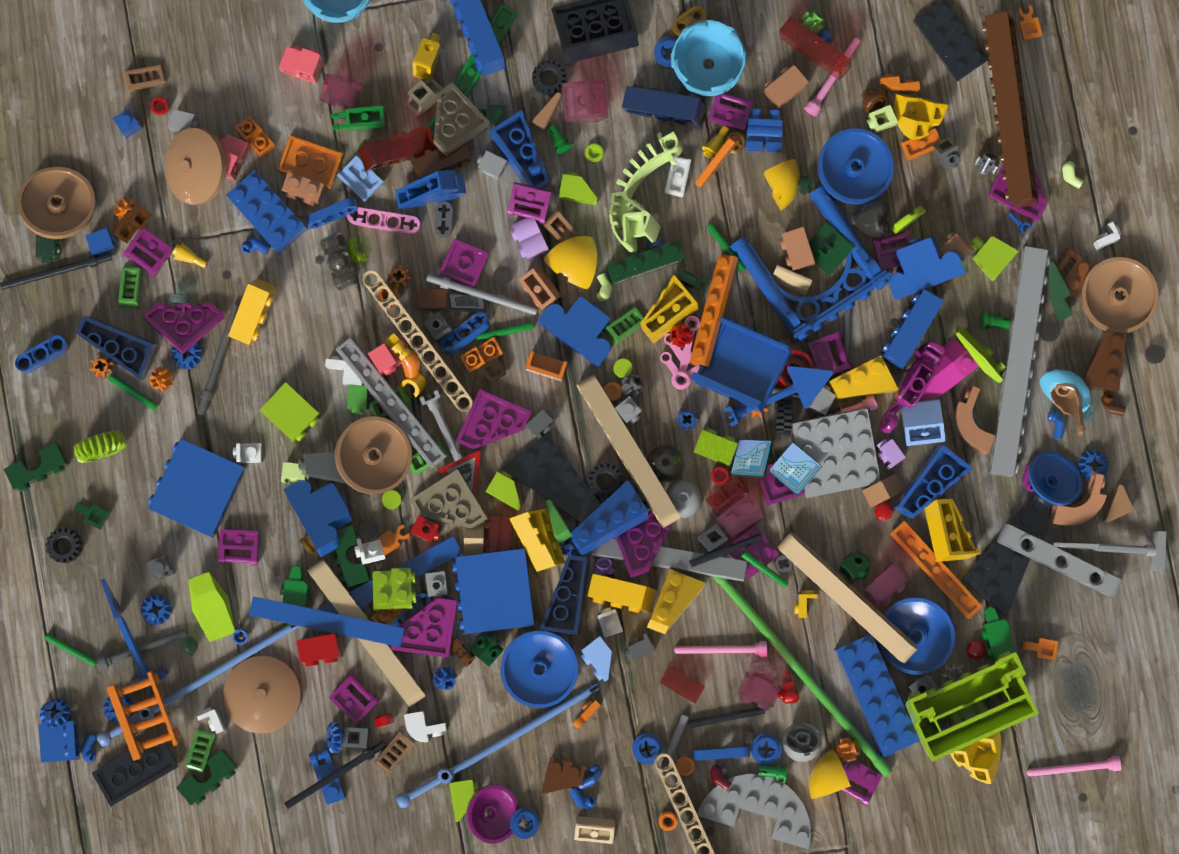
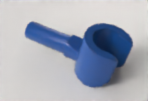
[528,149,541,176]
[1008,212,1032,234]

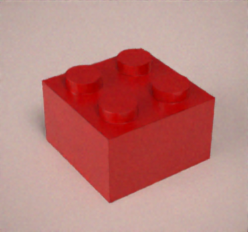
[297,634,342,667]

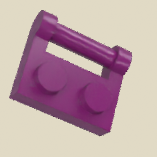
[708,93,754,132]
[507,182,552,224]
[123,228,174,277]
[872,230,912,271]
[808,332,853,375]
[218,529,259,566]
[329,673,381,725]
[841,761,883,806]

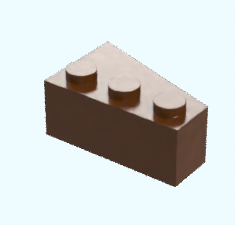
[409,143,472,180]
[1082,331,1126,393]

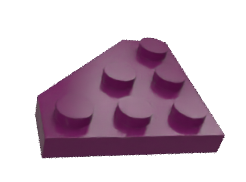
[987,165,1047,222]
[143,302,225,354]
[456,389,532,450]
[615,510,672,578]
[391,597,457,657]

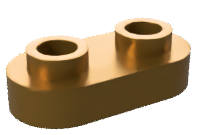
[672,6,707,36]

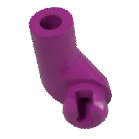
[1022,464,1034,492]

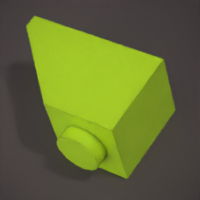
[559,172,597,205]
[486,471,522,512]
[449,779,479,822]

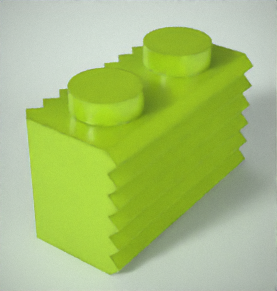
[694,428,738,466]

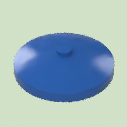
[817,128,894,205]
[879,597,956,675]
[500,630,578,708]

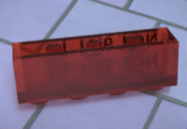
[779,16,851,81]
[358,127,437,171]

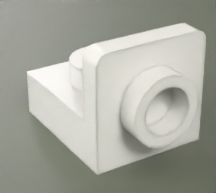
[1093,221,1121,251]
[233,443,262,463]
[354,538,385,565]
[597,607,623,638]
[197,707,226,734]

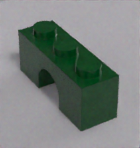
[3,443,69,492]
[334,525,371,588]
[176,749,238,805]

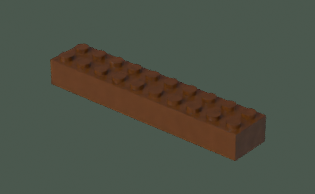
[983,11,1039,208]

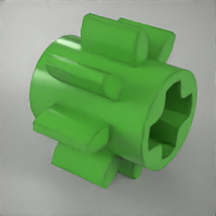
[801,10,824,34]

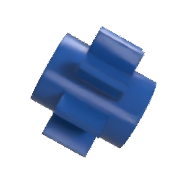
[675,408,699,432]
[432,666,458,690]

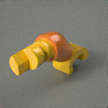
[384,333,426,397]

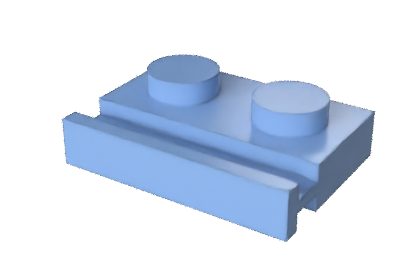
[337,156,384,202]

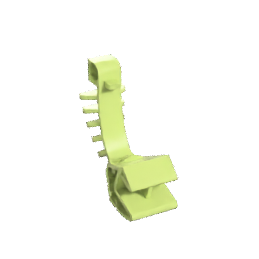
[609,131,683,255]

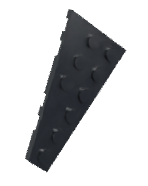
[501,434,602,523]
[962,493,1052,617]

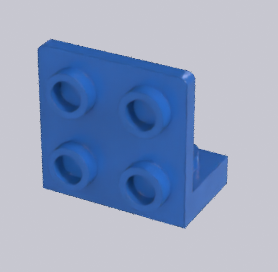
[38,720,80,763]

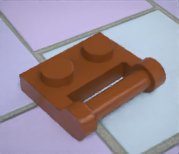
[1047,248,1095,299]

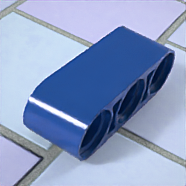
[15,335,69,373]

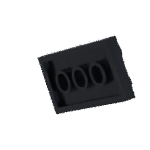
[913,0,988,82]
[92,733,179,807]

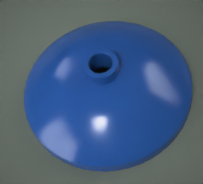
[1028,452,1082,505]

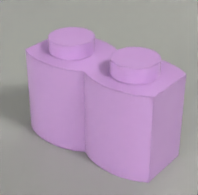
[510,218,549,261]

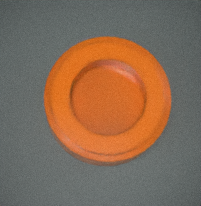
[603,382,622,402]
[675,756,695,776]

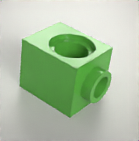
[347,385,369,414]

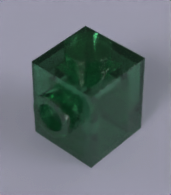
[36,235,62,263]

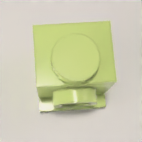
[866,105,898,134]
[281,462,310,484]

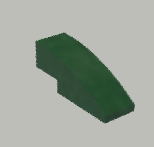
[1048,258,1073,322]

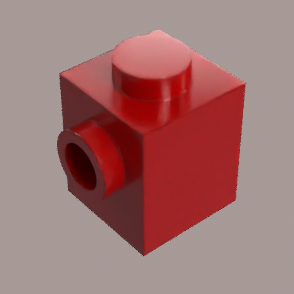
[410,515,441,543]

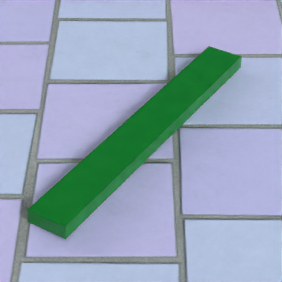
[425,3,518,138]

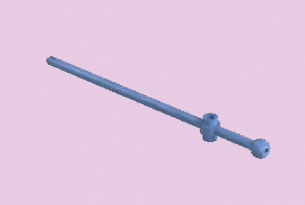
[97,624,300,746]
[396,684,600,808]

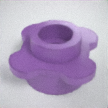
[594,558,614,576]

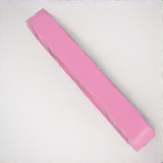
[347,207,421,234]

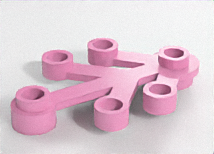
[660,316,700,390]

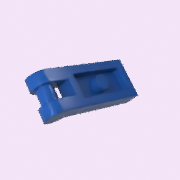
[309,747,345,805]

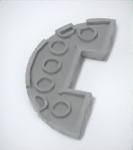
[697,774,811,850]

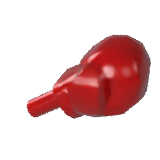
[778,670,799,704]

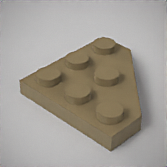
[434,83,490,156]
[410,469,488,528]

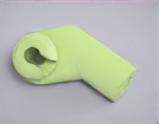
[1062,161,1083,189]
[596,273,613,302]

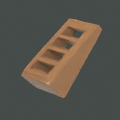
[123,64,165,93]
[531,92,562,131]
[374,732,414,775]

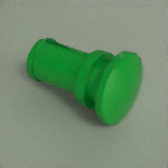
[547,124,573,155]
[980,310,1011,330]
[758,764,788,783]

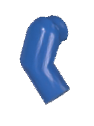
[241,238,270,255]
[1048,411,1065,439]
[80,733,97,763]
[579,764,603,790]
[569,787,596,809]

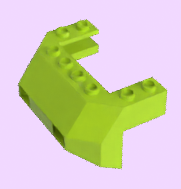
[905,651,1039,762]

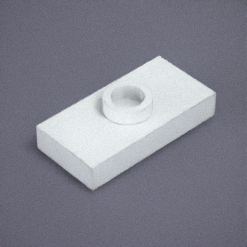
[665,157,691,197]

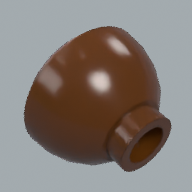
[861,89,887,114]

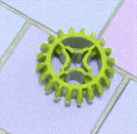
[74,430,126,463]

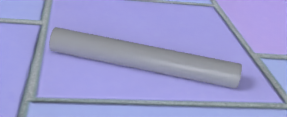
[660,715,689,767]

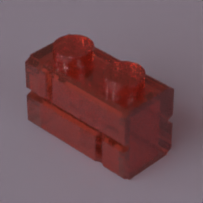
[483,515,513,553]

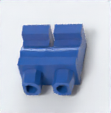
[745,109,783,153]

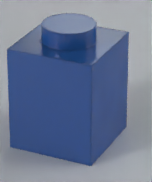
[112,108,142,139]
[85,228,117,256]

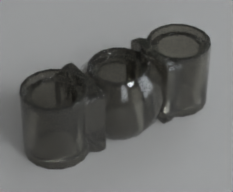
[320,232,358,290]

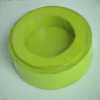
[585,143,604,163]
[613,359,633,378]
[382,490,402,510]

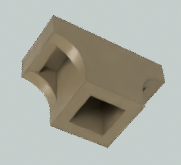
[405,77,443,118]

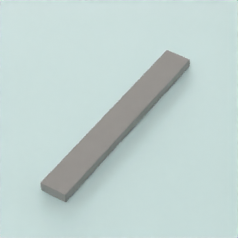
[335,337,447,469]
[592,539,747,582]

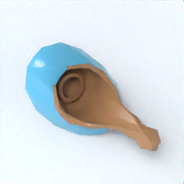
[1039,369,1091,435]

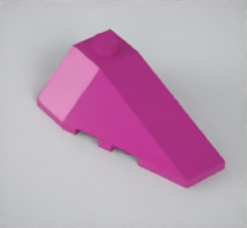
[918,338,979,402]

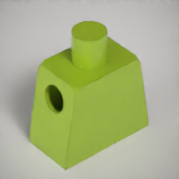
[970,236,1019,282]

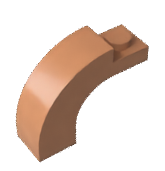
[954,386,995,455]
[1049,470,1107,526]

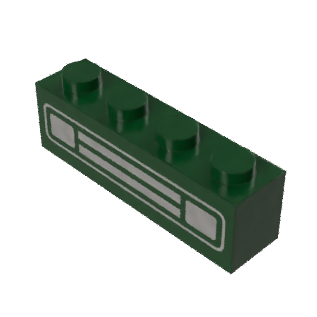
[606,240,685,286]

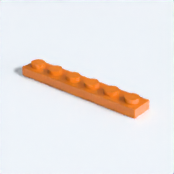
[689,254,738,367]
[890,521,983,620]

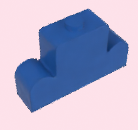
[395,170,467,209]
[889,236,969,301]
[537,297,610,369]
[283,480,352,557]

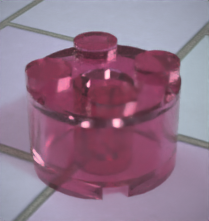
[319,73,363,110]
[738,671,782,711]

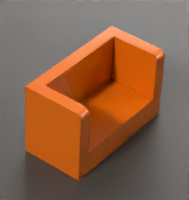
[525,350,568,382]

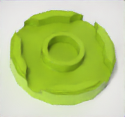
[892,206,926,234]

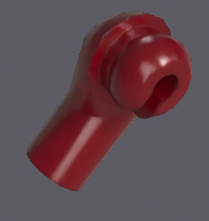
[710,765,732,791]

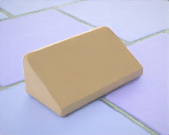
[772,265,812,295]
[574,816,615,844]

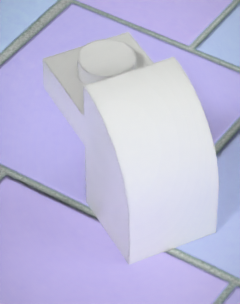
[325,356,363,386]
[404,711,447,742]

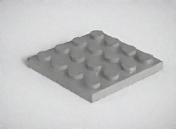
[792,408,881,498]

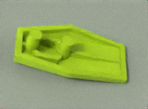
[956,325,1006,383]
[188,571,236,642]

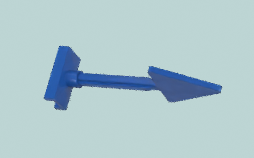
[724,366,833,427]
[101,579,168,686]

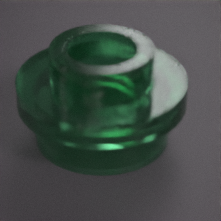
[798,176,813,195]
[182,636,198,656]

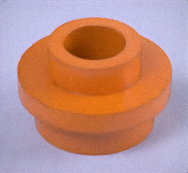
[658,811,678,831]

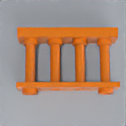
[106,670,181,761]

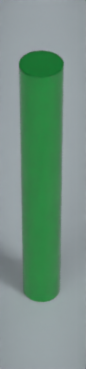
[706,223,746,272]
[477,322,533,341]
[107,373,159,411]
[740,550,789,588]
[44,633,98,667]

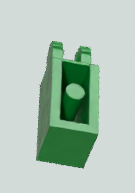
[331,106,386,132]
[280,565,310,607]
[980,607,1017,662]

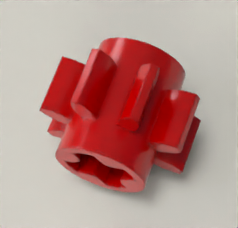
[670,323,693,348]

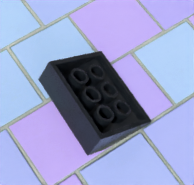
[551,0,639,64]

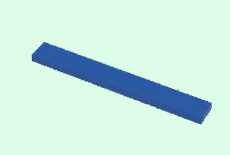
[317,536,462,614]
[249,596,405,647]

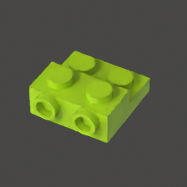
[373,568,416,611]

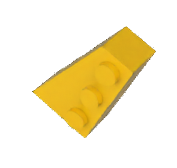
[640,275,699,344]
[228,278,278,345]
[828,356,898,400]
[925,499,980,562]
[510,508,565,572]
[647,569,706,634]
[587,574,657,613]

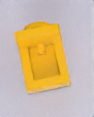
[794,591,818,618]

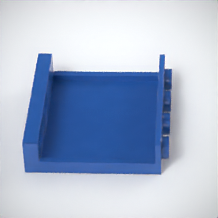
[690,317,792,413]
[148,439,246,538]
[452,548,534,634]

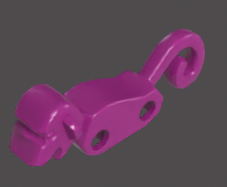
[880,341,945,433]

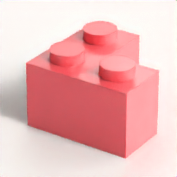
[279,46,324,84]
[220,134,250,181]
[368,336,411,377]

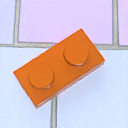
[900,128,941,162]

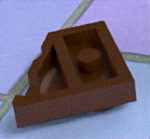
[541,757,588,794]

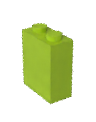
[260,382,321,443]

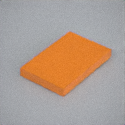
[277,135,344,189]
[695,135,742,187]

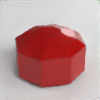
[150,96,170,116]
[711,466,729,485]
[874,502,894,521]
[966,640,986,660]
[375,713,394,727]

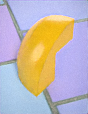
[894,94,948,140]
[764,159,800,211]
[544,236,597,289]
[951,732,1001,784]
[809,749,851,799]

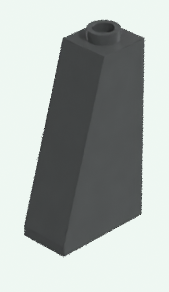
[298,452,349,486]

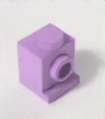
[877,439,906,470]

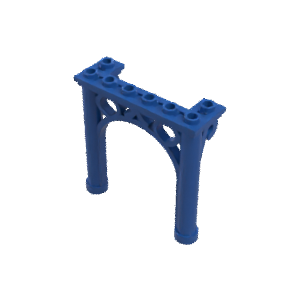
[730,185,891,343]

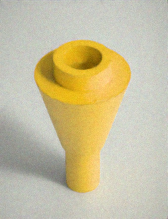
[702,126,729,159]
[172,242,208,268]

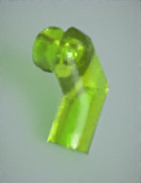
[348,237,367,263]

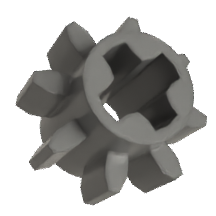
[974,151,999,175]
[621,374,645,399]

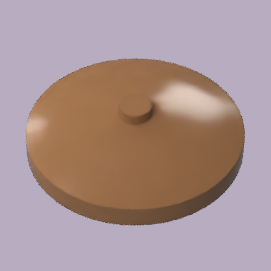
[165,128,227,205]
[18,167,96,239]
[1081,257,1159,333]
[335,416,412,494]
[223,656,301,733]

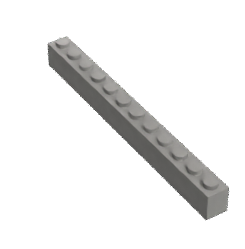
[988,246,1050,477]

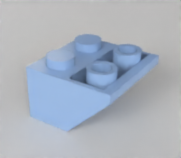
[902,399,945,446]
[581,636,612,681]

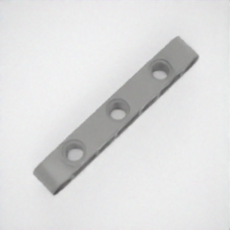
[997,523,1122,598]

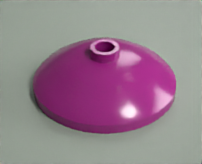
[466,785,519,844]

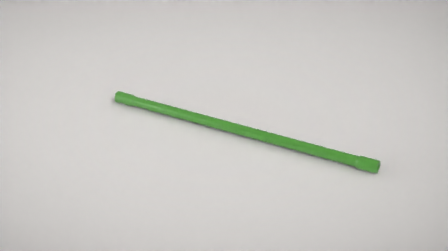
[712,576,893,777]

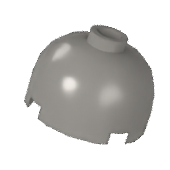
[666,480,702,519]
[783,723,822,762]

